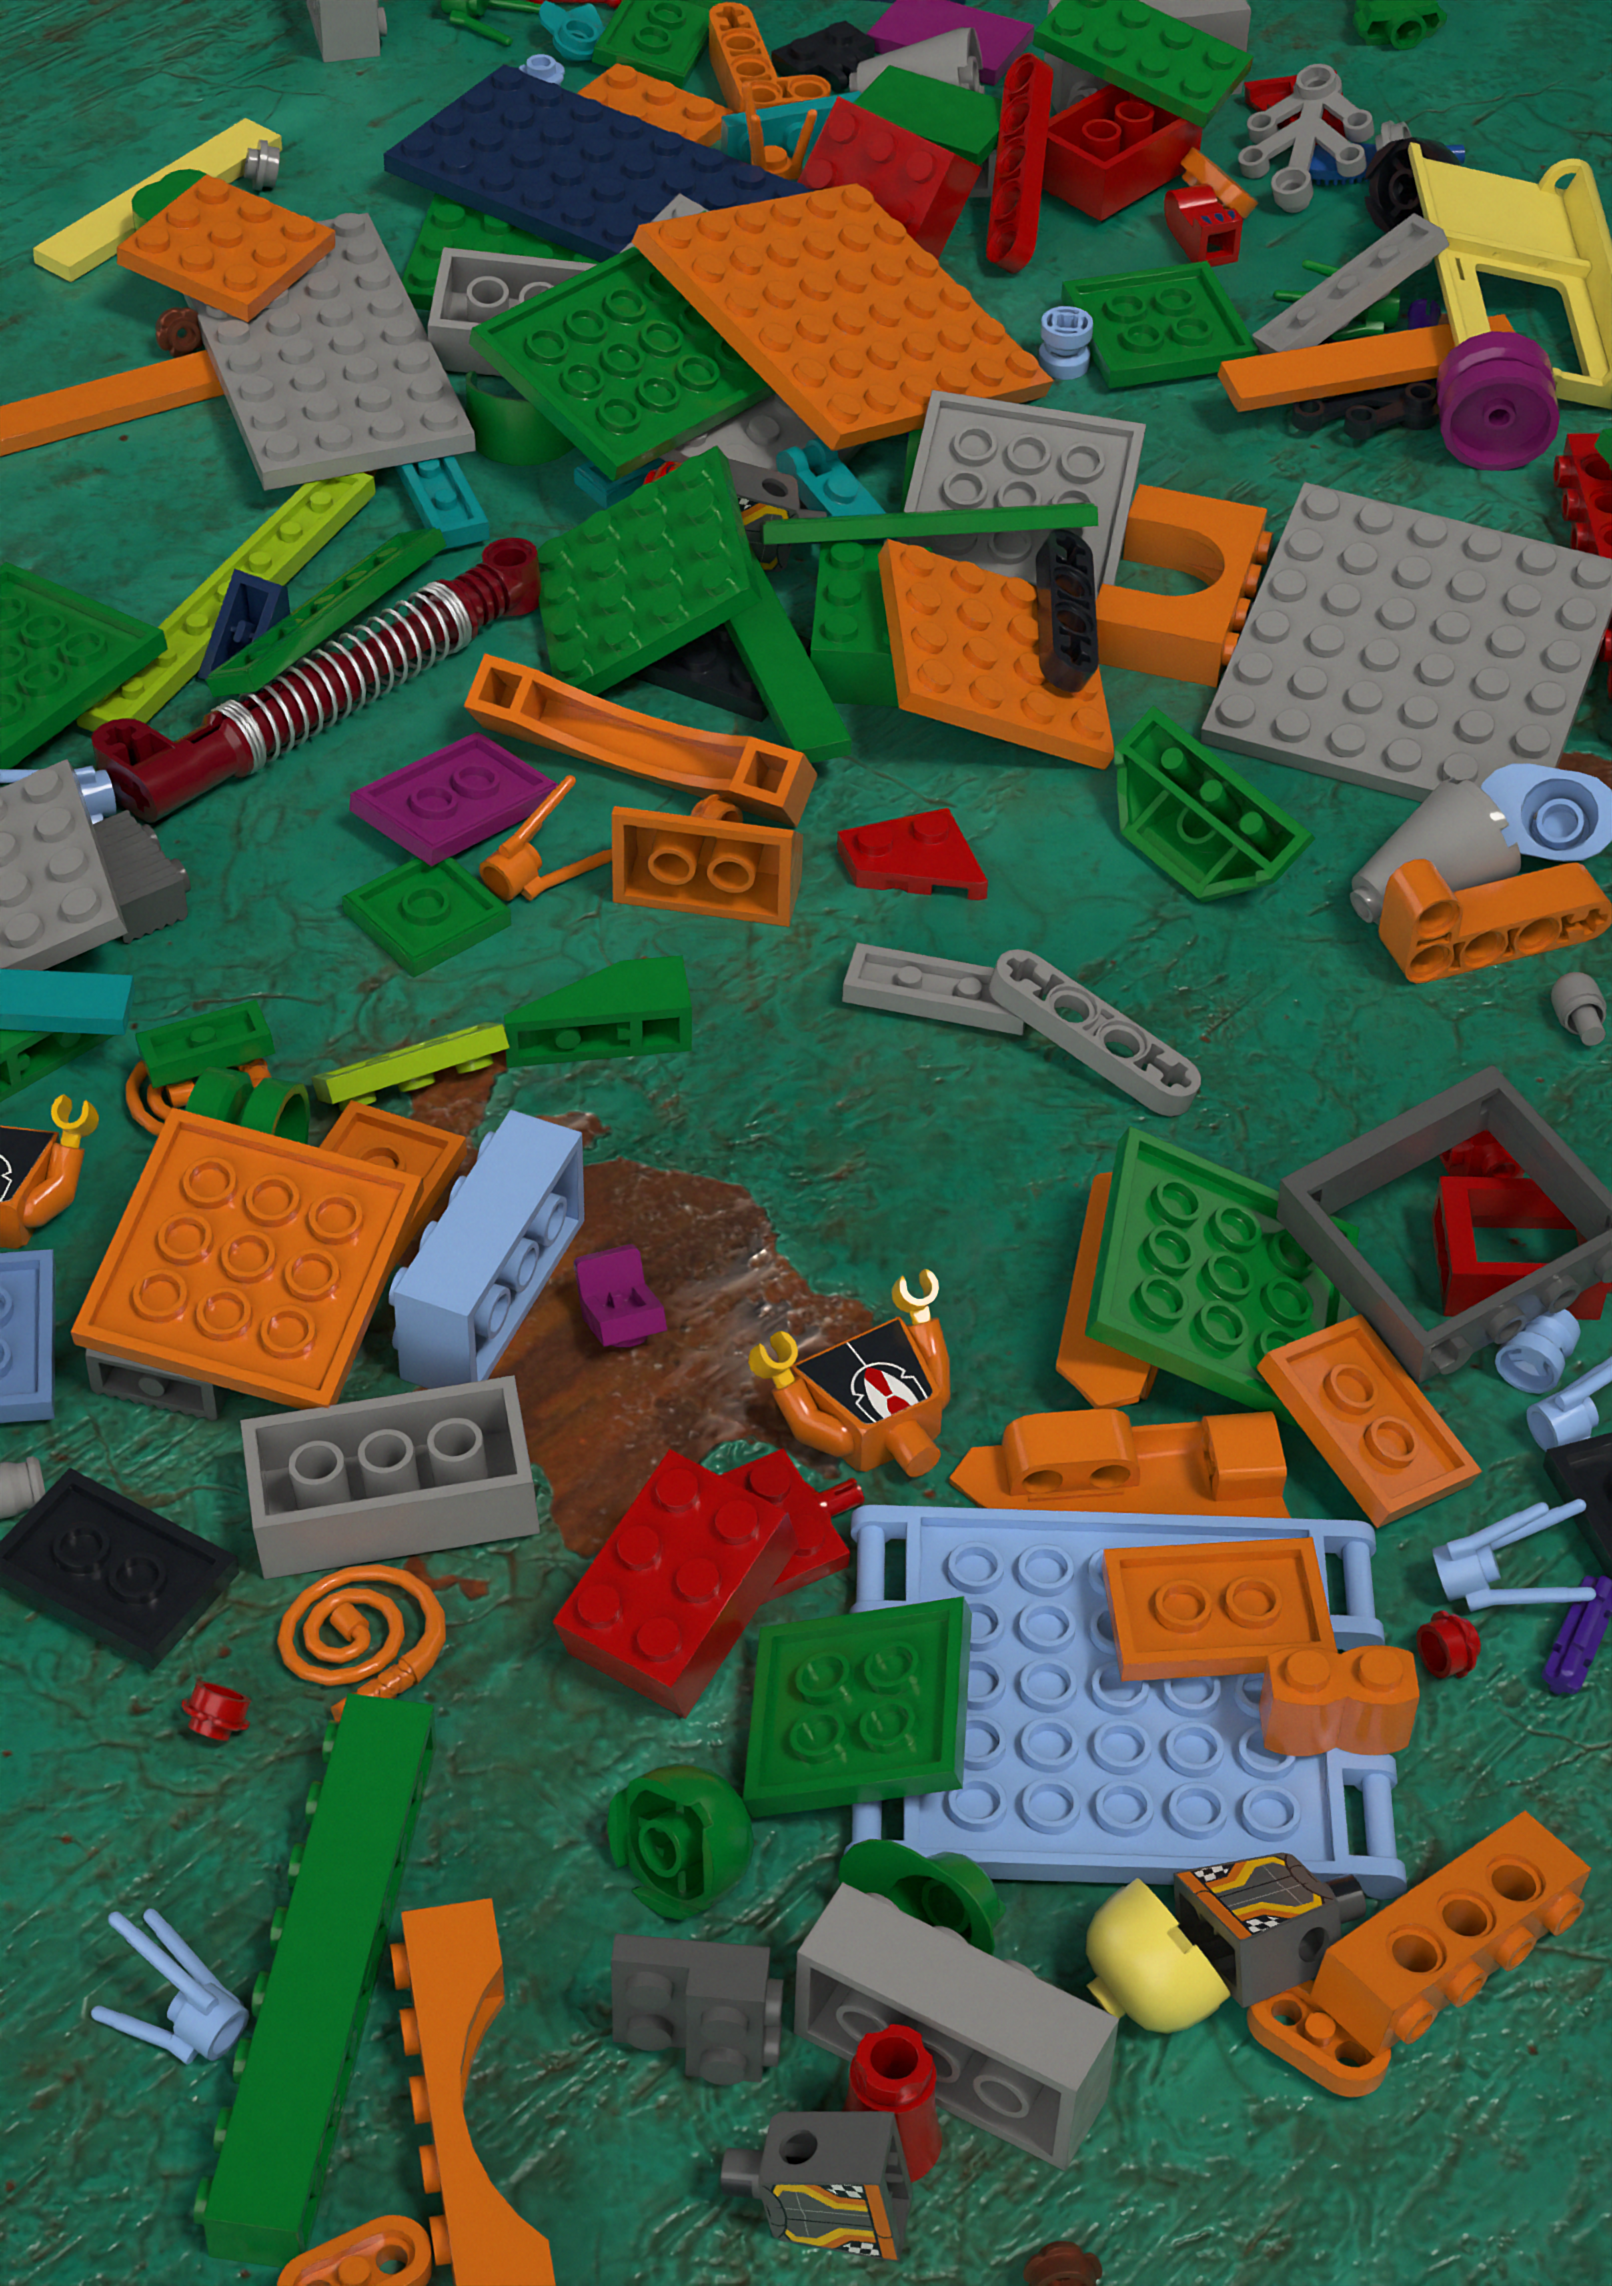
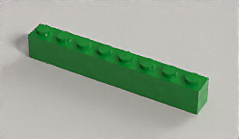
[194,1693,437,2268]

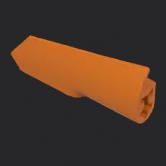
[1056,1172,1160,1409]
[949,1409,1291,1518]

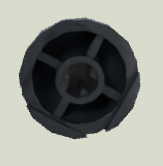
[1365,137,1462,234]

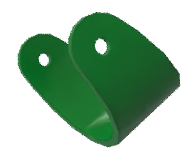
[466,371,576,466]

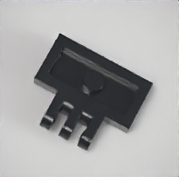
[771,20,875,93]

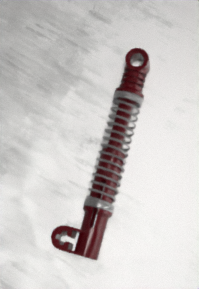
[91,537,542,823]

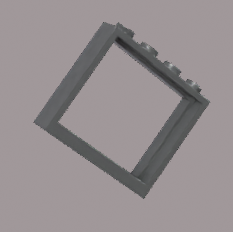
[1276,1064,1612,1384]

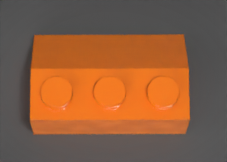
[611,806,803,927]

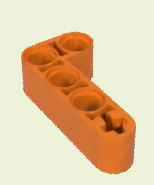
[709,2,830,114]
[1378,859,1612,984]

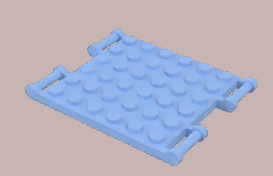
[844,1505,1407,1900]

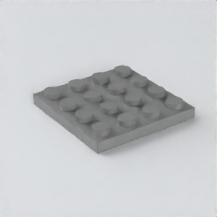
[897,390,1146,599]
[0,759,128,971]

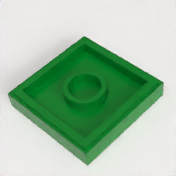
[342,857,511,978]

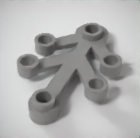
[1238,64,1374,213]

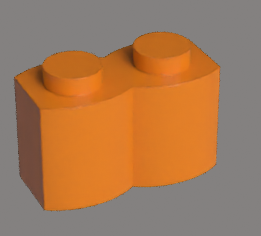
[1259,1645,1420,1756]

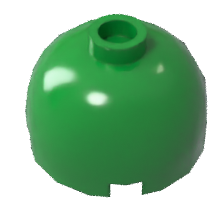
[607,1763,754,1920]

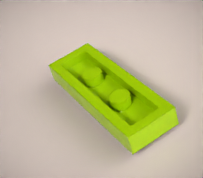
[311,1022,509,1111]

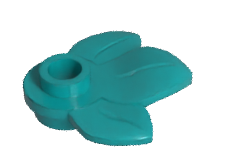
[538,1,607,62]

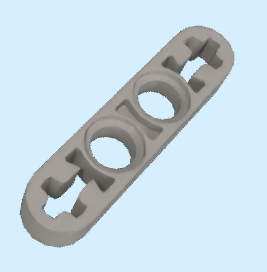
[989,949,1201,1116]

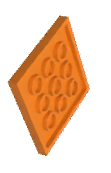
[878,539,1114,771]
[71,1107,424,1410]

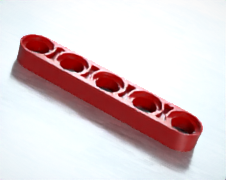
[986,53,1053,274]

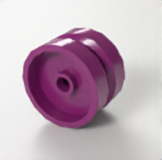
[1436,331,1560,471]

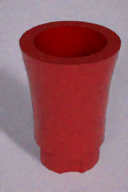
[841,2024,942,2183]

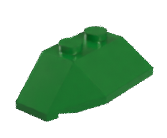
[1114,705,1316,903]

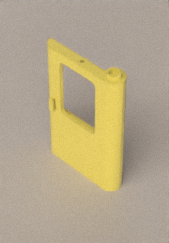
[1408,142,1612,409]

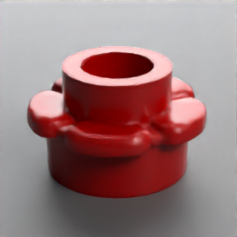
[1416,1610,1481,1678]
[181,1681,251,1741]

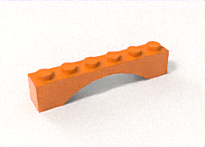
[464,653,818,828]
[390,1898,556,2286]

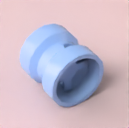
[1038,306,1093,380]
[1495,1309,1581,1394]

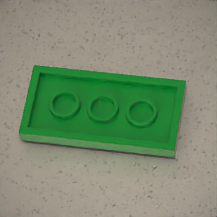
[1033,0,1254,128]

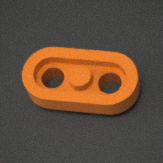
[1180,147,1258,219]
[1247,1980,1391,2097]
[277,2215,433,2286]

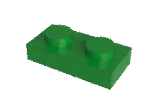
[135,1000,276,1089]

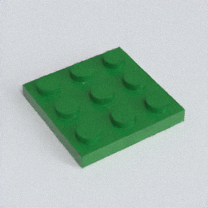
[1061,261,1259,389]
[743,1596,972,1818]

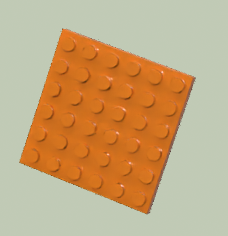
[632,183,1054,451]

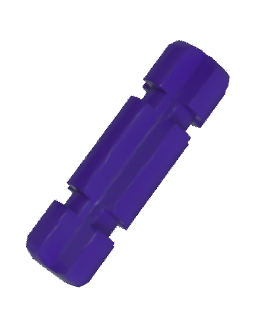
[1541,1575,1612,1695]

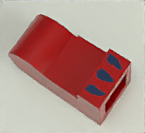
[1164,183,1243,267]

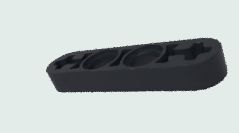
[1036,529,1099,693]

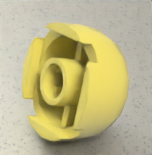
[1086,1878,1231,2034]

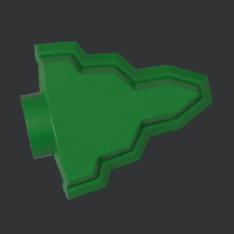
[1352,0,1447,50]

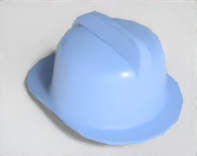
[1480,764,1612,862]

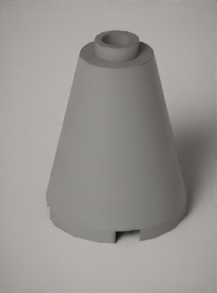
[849,27,985,94]
[1350,777,1521,925]

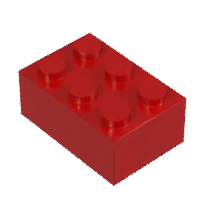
[1042,84,1203,221]
[798,96,982,260]
[553,1449,799,1719]

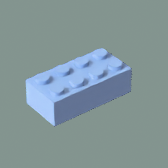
[389,1110,584,1389]

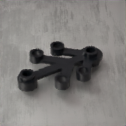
[1291,337,1440,439]

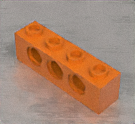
[1310,1811,1592,2058]

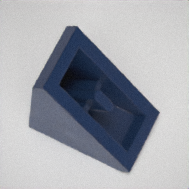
[198,569,290,693]

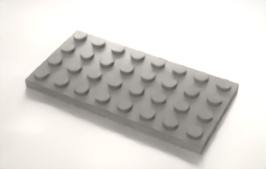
[184,213,476,491]

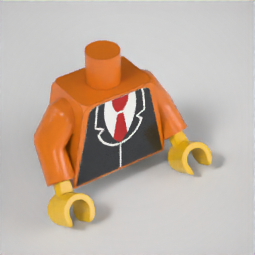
[0,1094,99,1249]
[748,1269,951,1477]

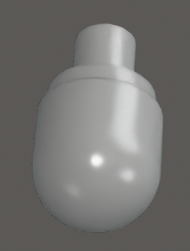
[1551,972,1607,1046]

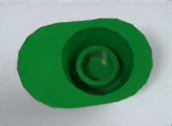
[838,1839,1006,1956]

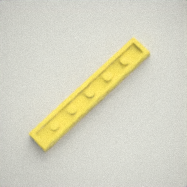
[33,118,282,282]

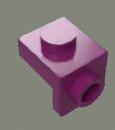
[574,1244,667,1347]

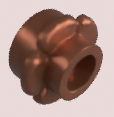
[156,307,203,358]
[1023,2241,1102,2286]

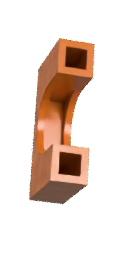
[1096,484,1274,688]

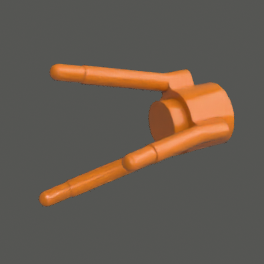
[742,81,817,181]
[479,775,612,901]

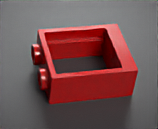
[1431,1176,1612,1320]

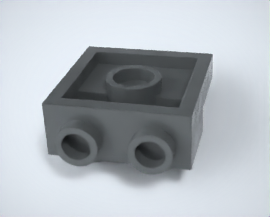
[611,1933,784,2085]

